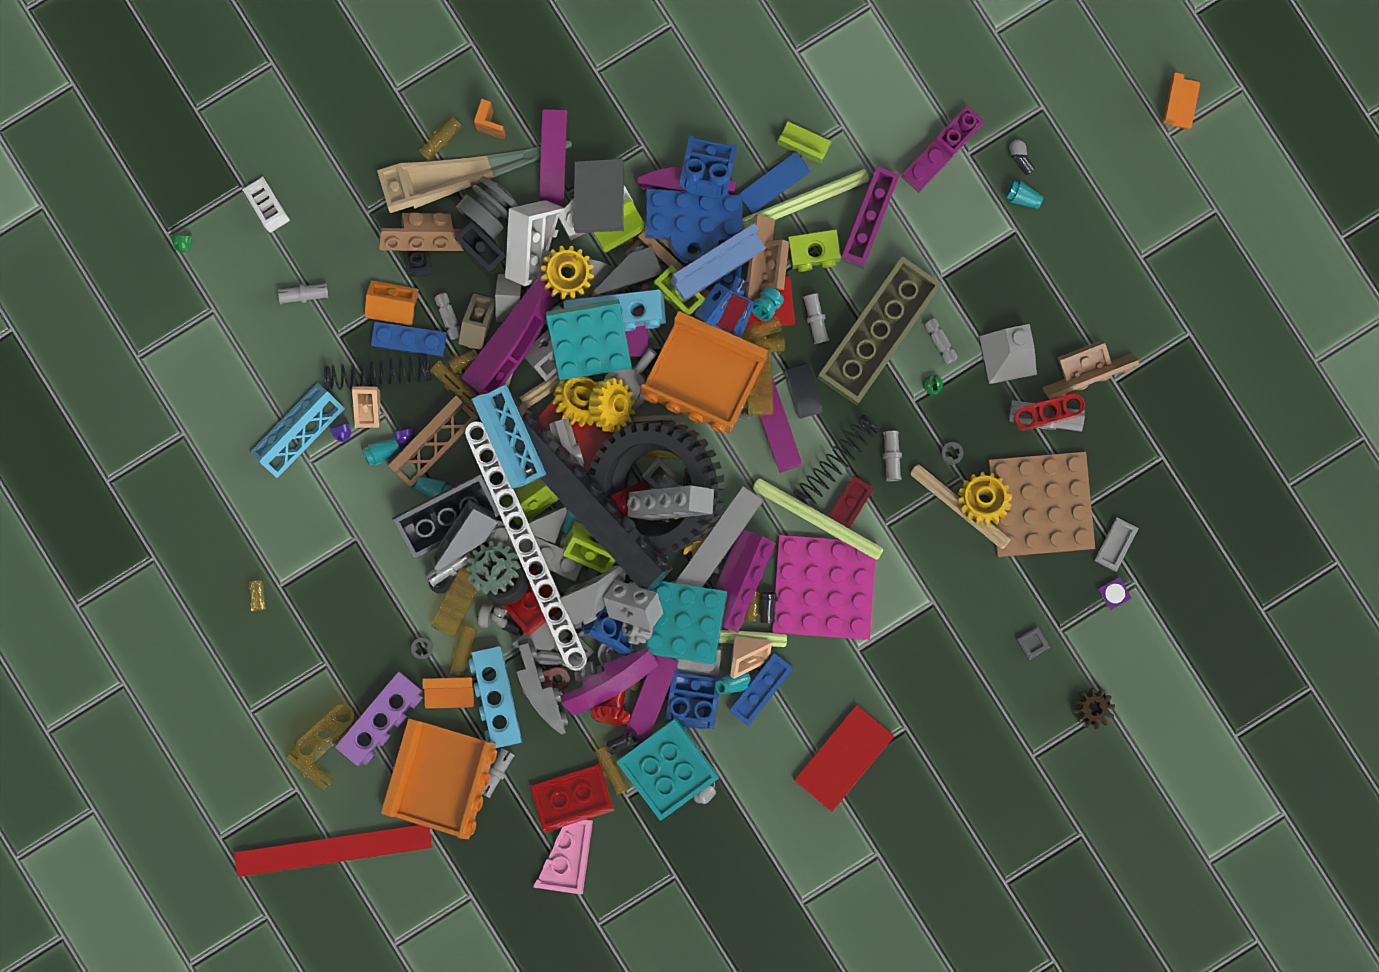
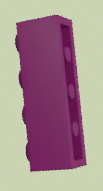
[841,166,900,269]
[715,529,775,633]

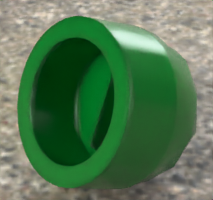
[172,235,192,252]
[923,375,943,395]

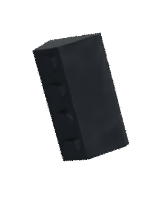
[392,473,500,559]

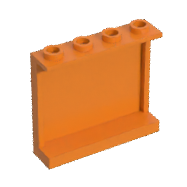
[641,311,768,434]
[381,719,497,839]

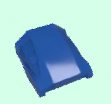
[679,136,737,198]
[581,606,633,656]
[665,670,721,729]

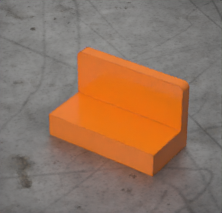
[1162,73,1200,129]
[474,99,506,140]
[365,280,419,326]
[423,678,474,709]

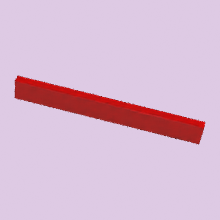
[234,825,433,877]

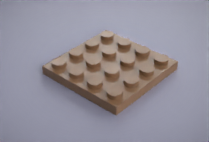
[988,452,1095,557]

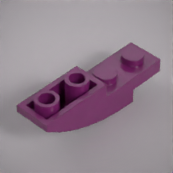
[901,106,985,193]
[637,166,736,195]

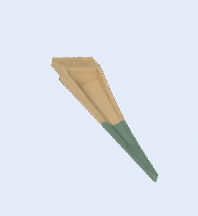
[377,141,572,213]

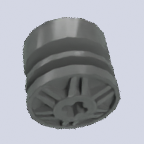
[455,176,518,240]

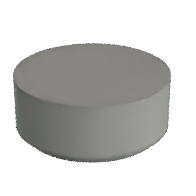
[478,603,493,629]

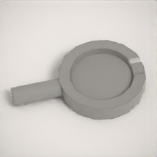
[603,348,656,410]

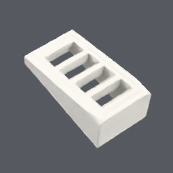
[242,177,290,232]

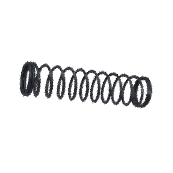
[324,356,431,391]
[793,414,881,508]

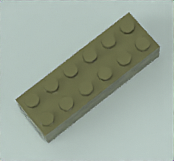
[817,256,942,406]

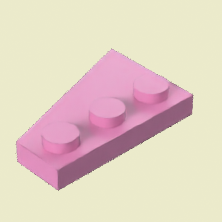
[533,820,593,894]

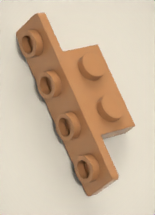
[379,213,464,251]
[745,215,789,312]
[1042,340,1139,399]

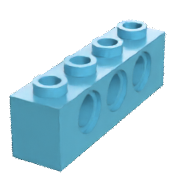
[564,290,666,331]
[469,646,522,748]

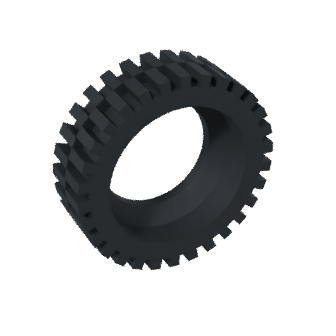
[588,420,725,555]

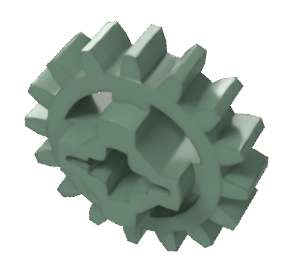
[466,541,521,595]

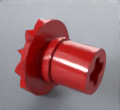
[591,690,630,726]

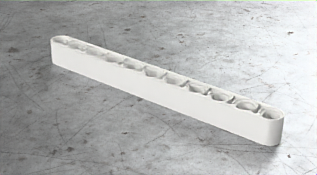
[465,422,587,671]

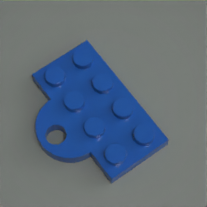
[645,189,742,264]

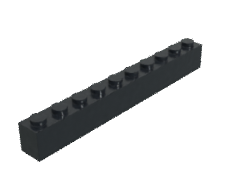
[494,392,673,590]

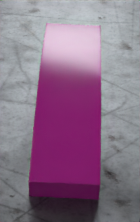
[540,110,567,208]
[751,371,803,473]
[561,648,659,716]
[626,656,679,749]

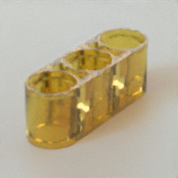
[748,348,774,417]
[431,565,478,638]
[295,704,355,765]

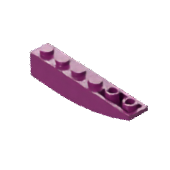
[461,270,566,398]

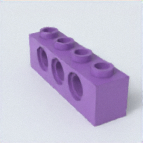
[335,672,423,766]

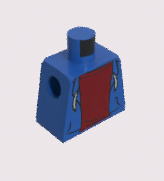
[695,276,754,338]

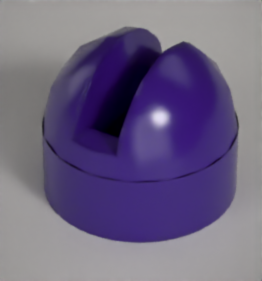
[330,422,352,442]
[394,428,414,446]

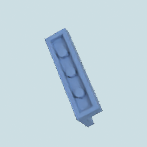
[671,223,765,301]

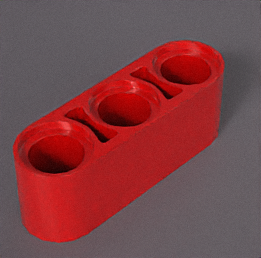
[1013,394,1085,431]

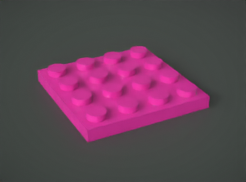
[772,535,877,640]

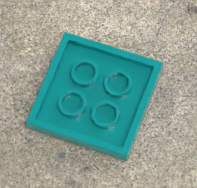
[546,299,632,380]
[642,581,727,665]
[617,718,720,821]

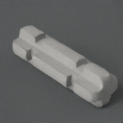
[435,293,461,340]
[924,318,957,364]
[534,650,573,667]

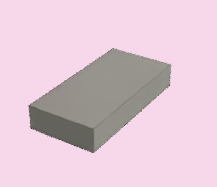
[1094,517,1139,572]

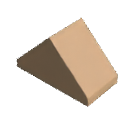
[352,387,380,428]
[730,636,772,679]

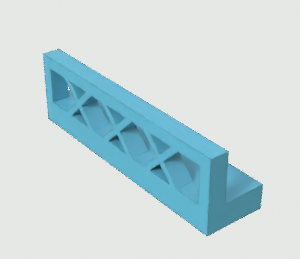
[250,383,345,478]
[472,385,546,489]

